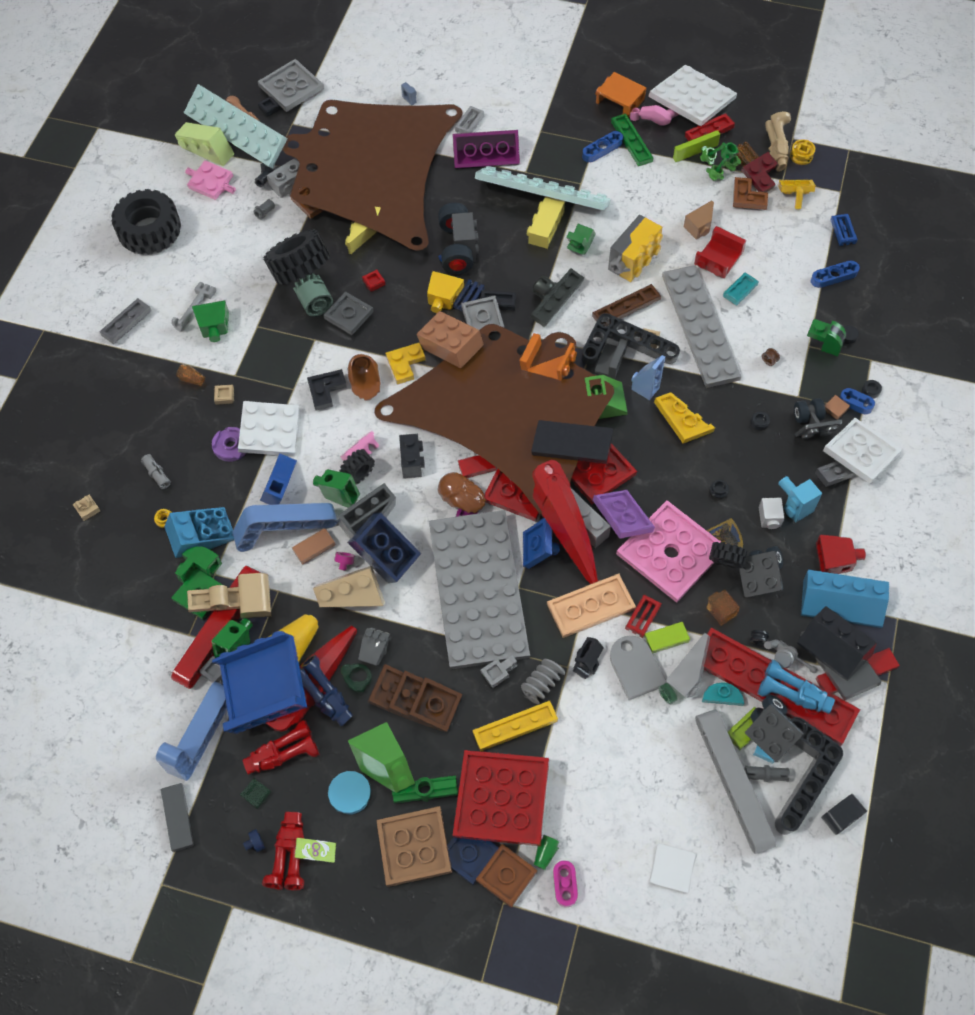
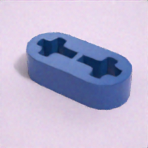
[839,388,875,415]

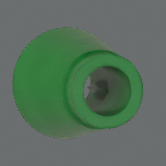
[533,835,559,870]

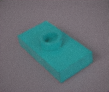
[723,272,759,306]

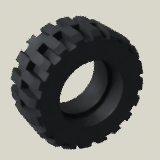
[111,189,181,255]

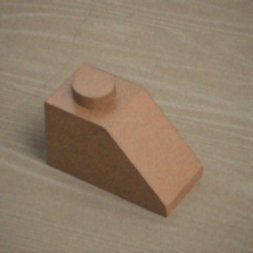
[684,200,714,240]

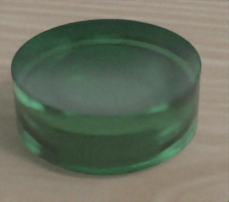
[659,683,677,704]

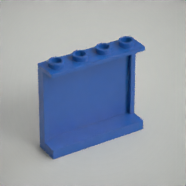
[212,631,307,734]

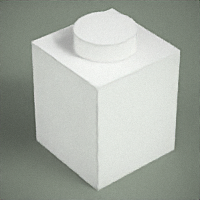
[759,498,784,529]

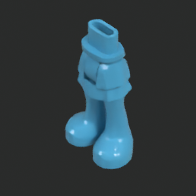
[757,659,835,714]

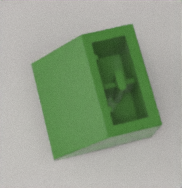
[585,375,628,419]

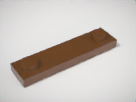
[592,284,661,326]

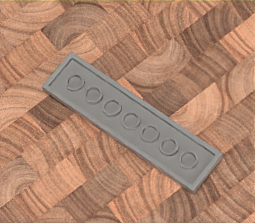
[662,265,741,388]

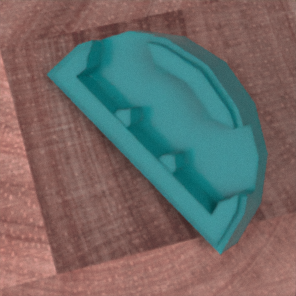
[702,682,744,706]

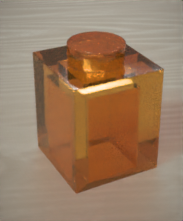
[706,590,740,626]

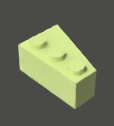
[175,122,234,166]

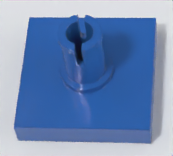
[523,518,560,569]

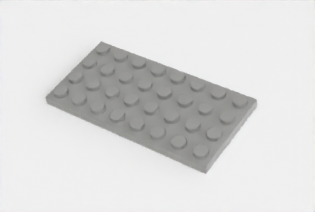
[429,510,530,670]

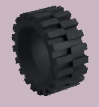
[263,229,330,284]

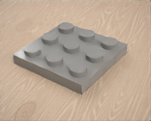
[258,59,324,112]

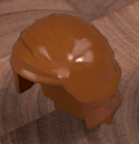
[347,354,381,401]
[437,472,486,514]

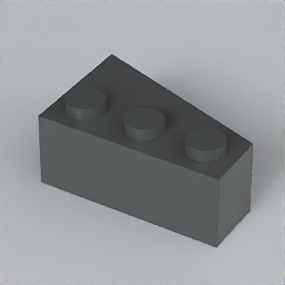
[338,483,396,539]

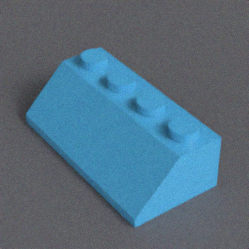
[801,570,889,628]

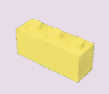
[527,196,565,249]

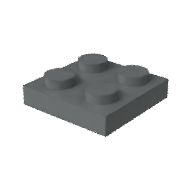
[324,292,374,335]

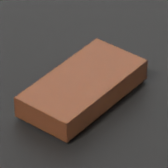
[292,528,336,565]

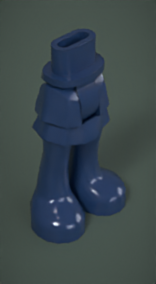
[300,655,353,726]

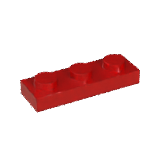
[685,113,735,141]

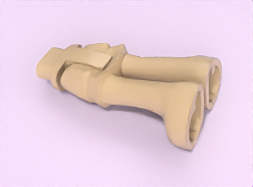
[765,111,791,171]

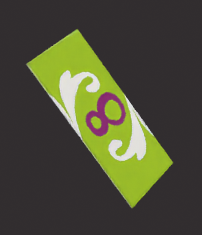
[295,838,336,863]

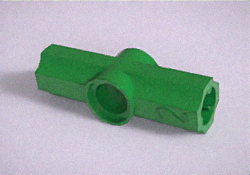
[392,775,458,804]

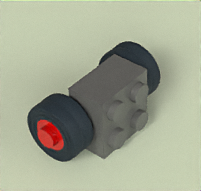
[438,203,479,274]

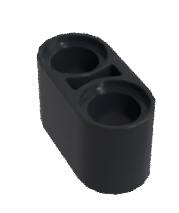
[821,793,867,835]

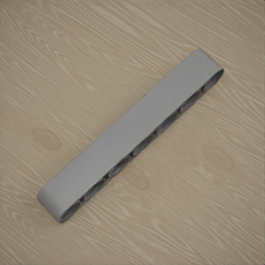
[695,709,776,854]

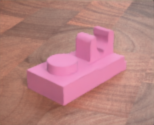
[340,431,379,461]

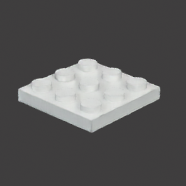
[238,401,299,456]
[823,418,901,484]

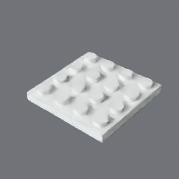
[649,65,737,126]

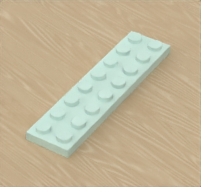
[184,84,288,168]
[475,166,611,210]

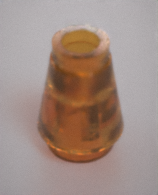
[176,364,205,386]

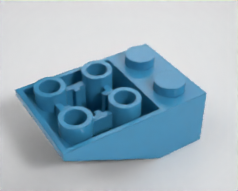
[164,507,234,558]

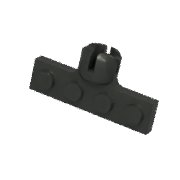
[530,268,585,327]

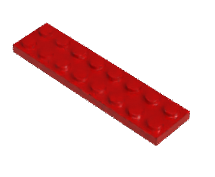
[703,628,861,746]

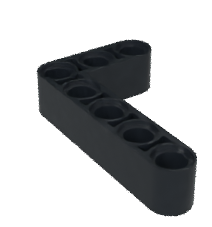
[582,313,680,365]
[775,717,843,835]

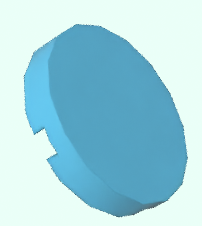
[328,771,371,815]

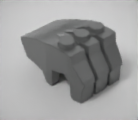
[358,627,391,666]

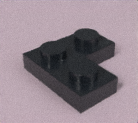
[307,369,347,411]

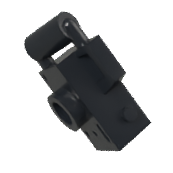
[573,637,604,679]

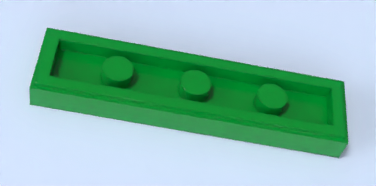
[611,114,654,167]

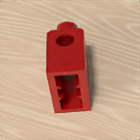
[816,535,866,574]

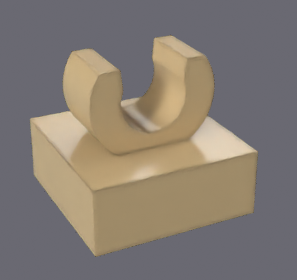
[73,494,100,521]

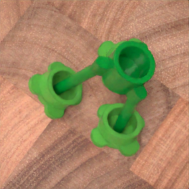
[700,142,741,181]

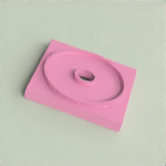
[616,500,720,603]

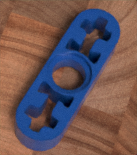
[582,131,623,162]
[811,261,860,288]

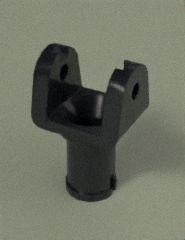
[254,163,279,187]

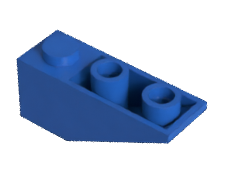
[260,453,297,505]

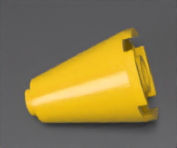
[267,614,319,662]

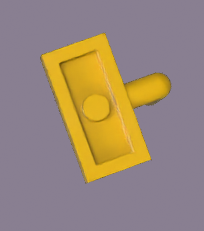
[778,180,816,209]

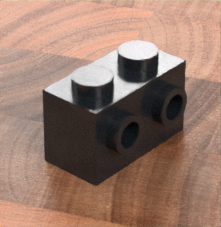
[399,433,425,479]

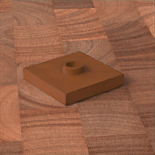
[476,844,538,908]

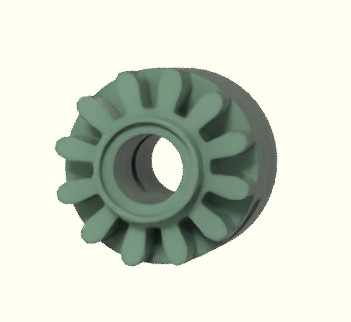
[293,273,333,316]

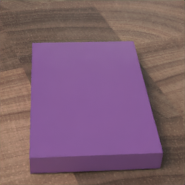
[593,490,655,538]

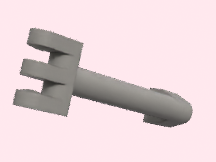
[172,282,216,331]

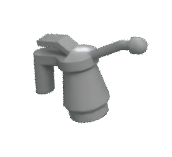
[764,640,817,673]

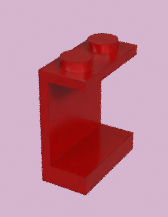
[694,226,747,279]

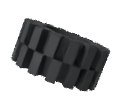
[339,449,375,484]
[709,542,748,568]

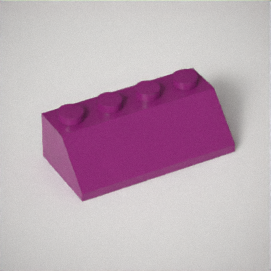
[452,130,520,168]

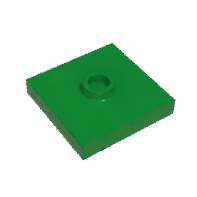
[172,568,222,620]

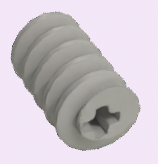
[521,659,565,704]

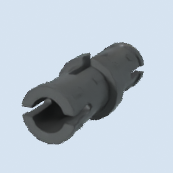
[745,765,790,782]

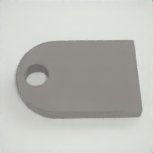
[610,636,667,700]

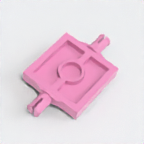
[185,160,236,200]

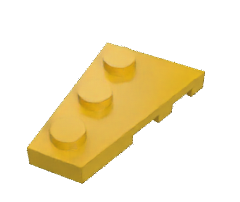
[654,392,715,444]

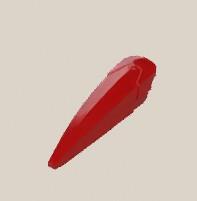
[533,460,598,584]
[266,626,357,732]

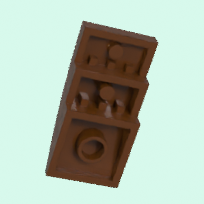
[368,664,462,732]

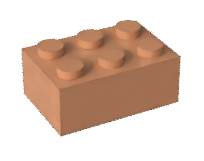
[417,311,484,368]

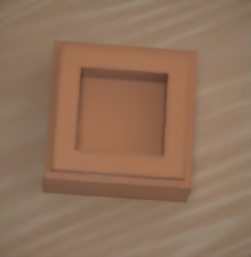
[825,395,850,420]

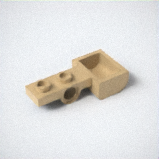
[187,573,271,618]

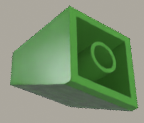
[348,722,415,793]

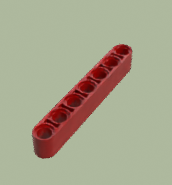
[171,566,261,689]

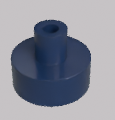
[243,829,265,853]

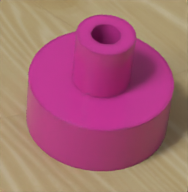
[334,552,355,570]

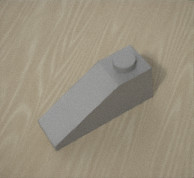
[666,633,710,698]

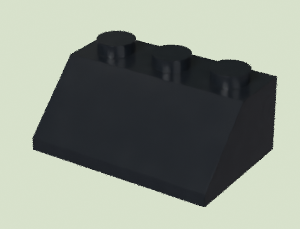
[797,606,877,681]

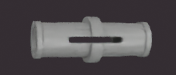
[141,454,171,489]

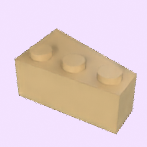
[313,565,385,607]

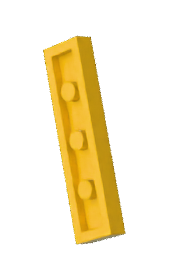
[473,701,558,752]

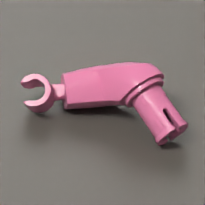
[630,105,679,126]

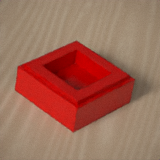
[362,270,386,292]

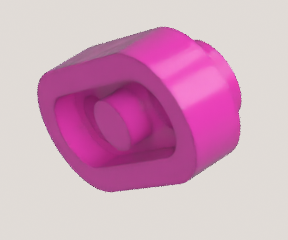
[553,860,578,907]

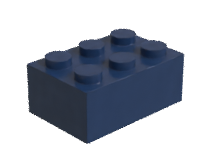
[347,512,421,583]

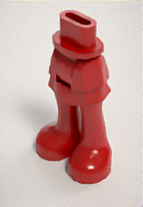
[242,720,320,775]
[262,812,304,891]

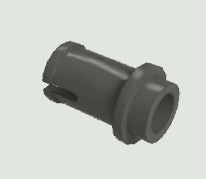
[253,199,275,219]

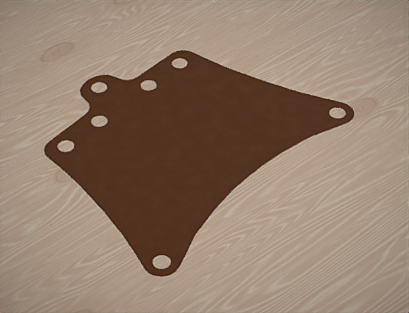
[282,100,462,250]
[374,324,614,514]

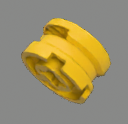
[790,139,815,165]

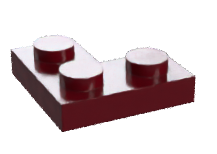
[741,152,778,192]

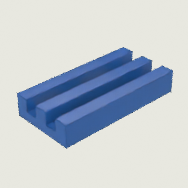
[830,214,857,246]

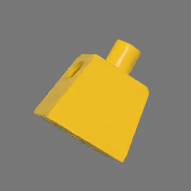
[427,271,464,313]

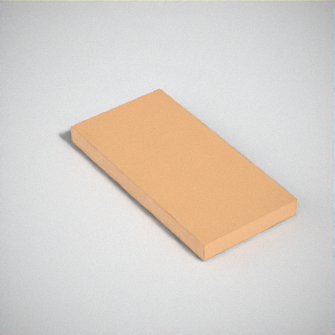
[547,574,636,638]

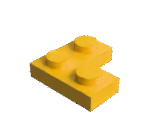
[386,343,425,385]

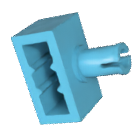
[778,476,822,522]

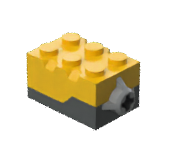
[608,214,663,282]

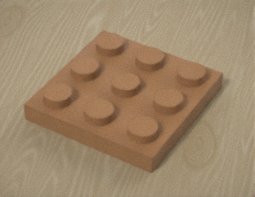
[377,806,452,887]

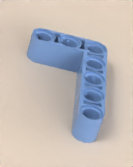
[233,503,338,552]
[156,681,227,781]

